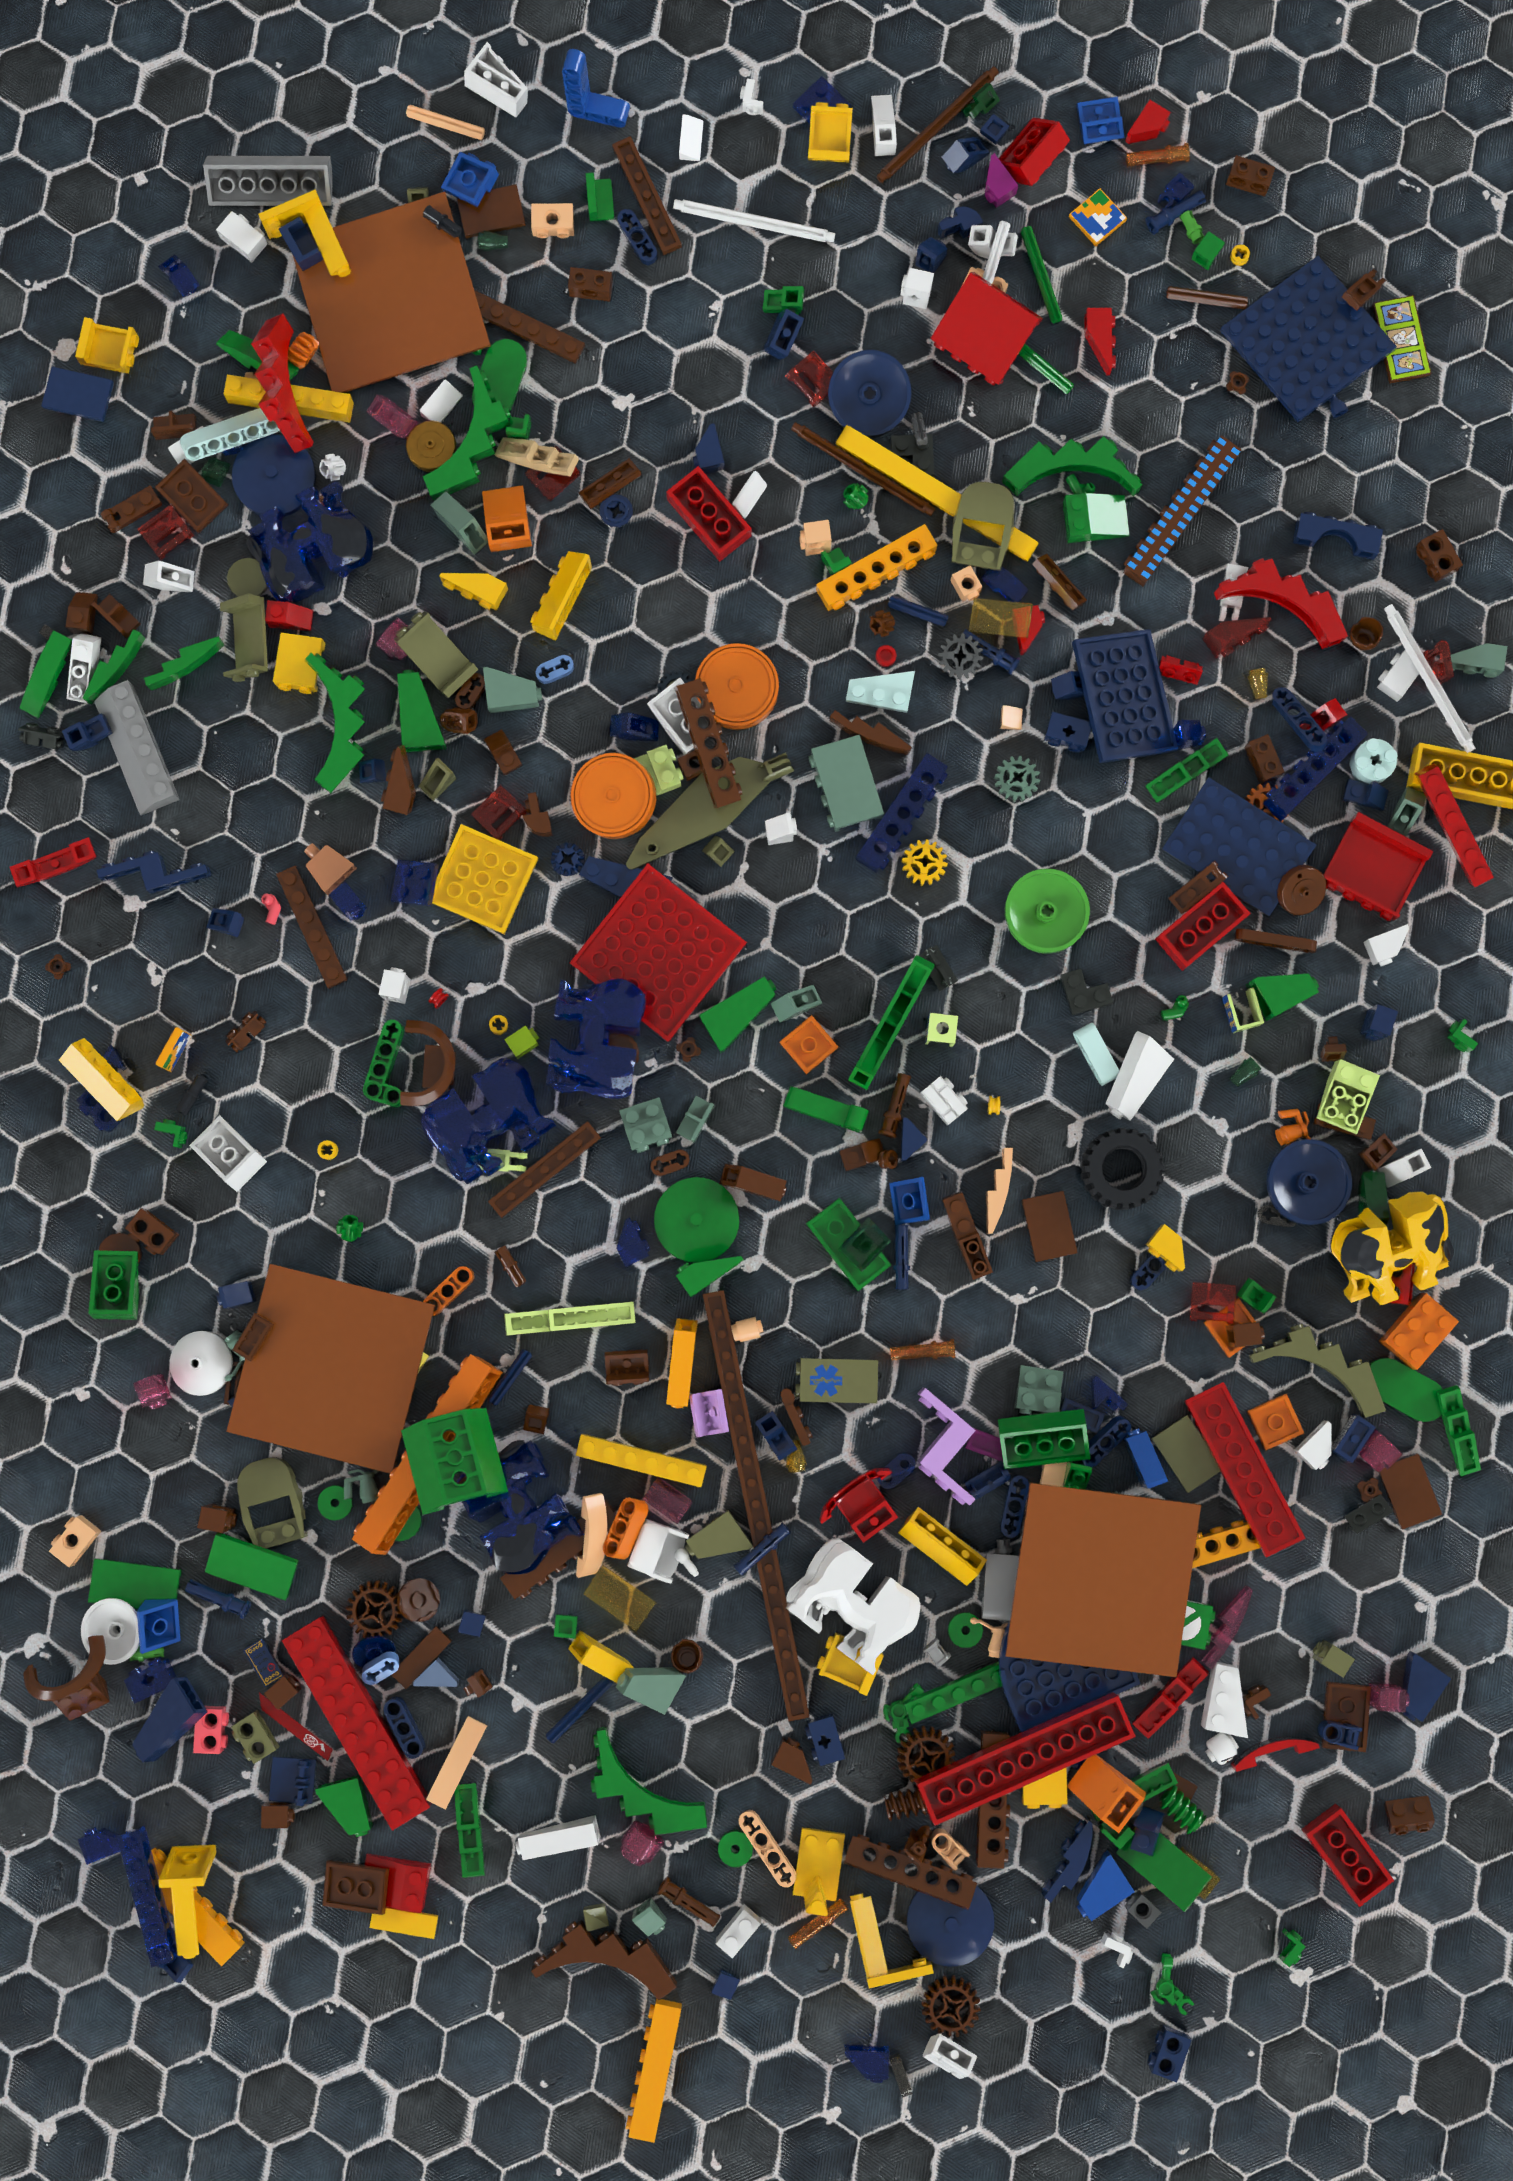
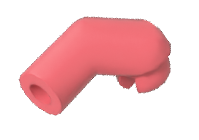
[261,893,281,925]

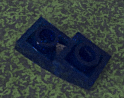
[981,567,1029,606]

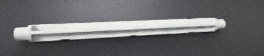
[673,199,836,243]
[1384,604,1476,753]

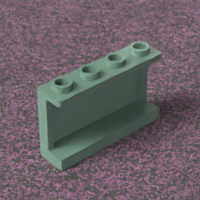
[808,735,884,832]

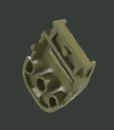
[951,482,1015,571]
[237,1457,308,1549]

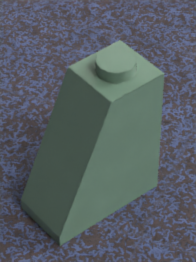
[431,491,488,555]
[483,667,543,713]
[616,1667,686,1715]

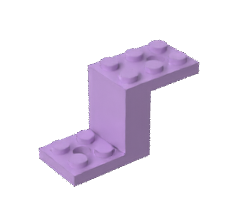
[917,1387,976,1505]

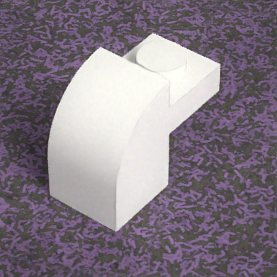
[968,225,1018,259]

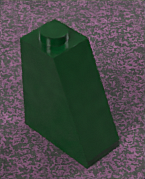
[1359,1170,1390,1225]

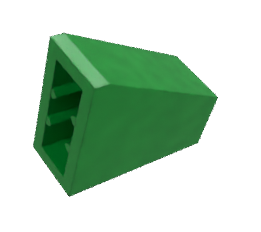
[315,1775,373,1837]

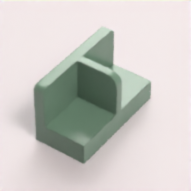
[676,1096,715,1143]

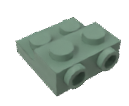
[619,1097,673,1153]
[1014,1365,1063,1415]

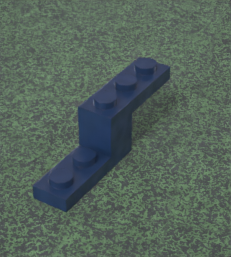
[97,851,212,894]

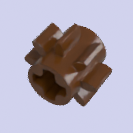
[870,610,895,637]

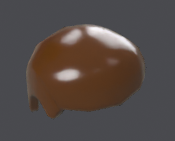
[1349,617,1384,650]
[671,1639,704,1674]

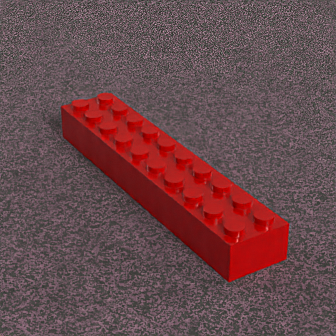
[282,1615,433,1831]
[914,1692,1136,1826]

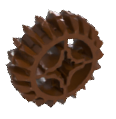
[346,1580,403,1640]
[896,1726,955,1783]
[921,1975,981,2037]

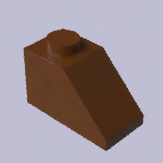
[66,592,98,636]
[771,1737,813,1785]

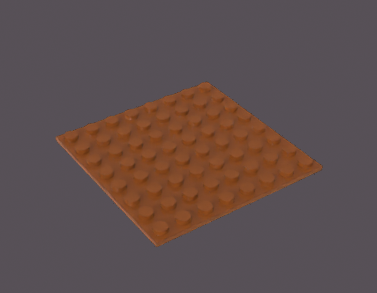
[292,192,491,393]
[226,1264,435,1473]
[1005,1482,1201,1677]

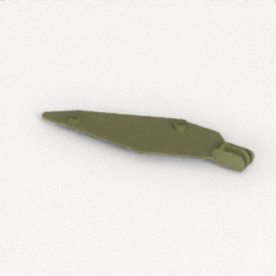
[626,752,794,870]

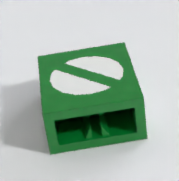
[1181,1600,1215,1650]

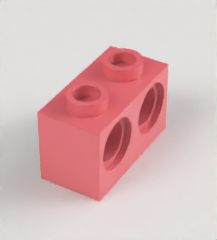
[193,1706,229,1754]

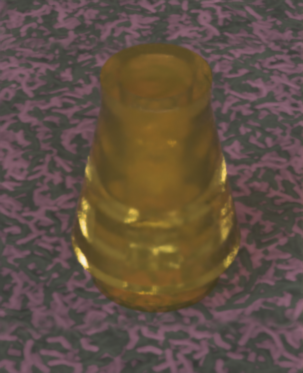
[1247,668,1268,700]
[786,1440,807,1473]

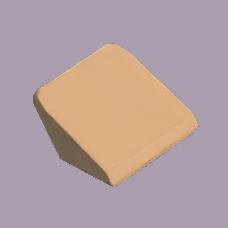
[1000,705,1023,730]

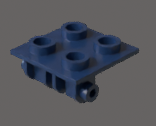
[269,1756,316,1806]

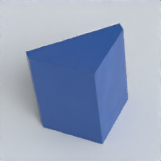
[889,1177,930,1225]
[137,1599,181,1654]

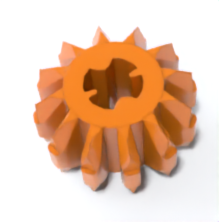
[288,332,319,369]

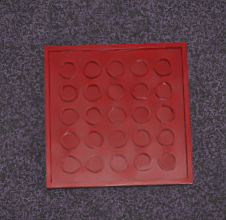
[570,864,748,1042]

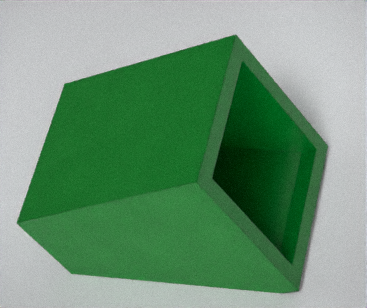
[1246,974,1319,1021]

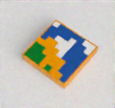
[1069,188,1127,247]
[156,1027,192,1072]

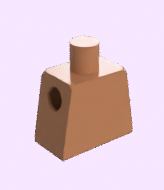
[304,843,357,896]

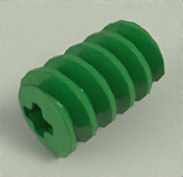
[1159,1785,1207,1834]

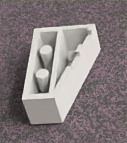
[464,42,528,117]
[1201,1661,1248,1738]

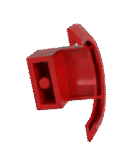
[819,1468,898,1543]

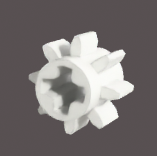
[319,454,346,481]

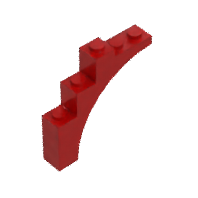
[251,313,314,453]
[1214,558,1348,649]

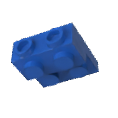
[441,152,499,207]

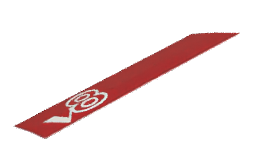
[259,1692,333,1761]

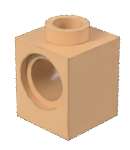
[950,565,982,602]

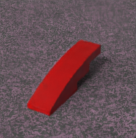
[1132,1657,1209,1739]

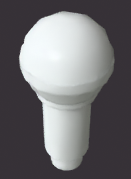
[674,1548,699,1577]

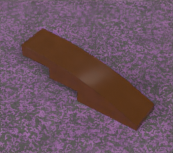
[829,710,912,755]

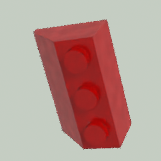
[998,118,1070,186]

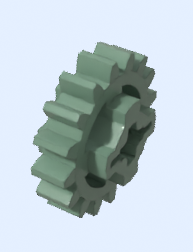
[994,756,1040,802]

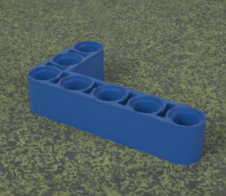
[562,49,630,128]

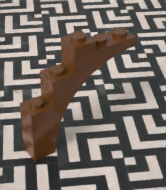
[531,1920,677,2000]

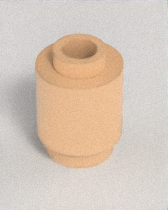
[731,1317,764,1342]

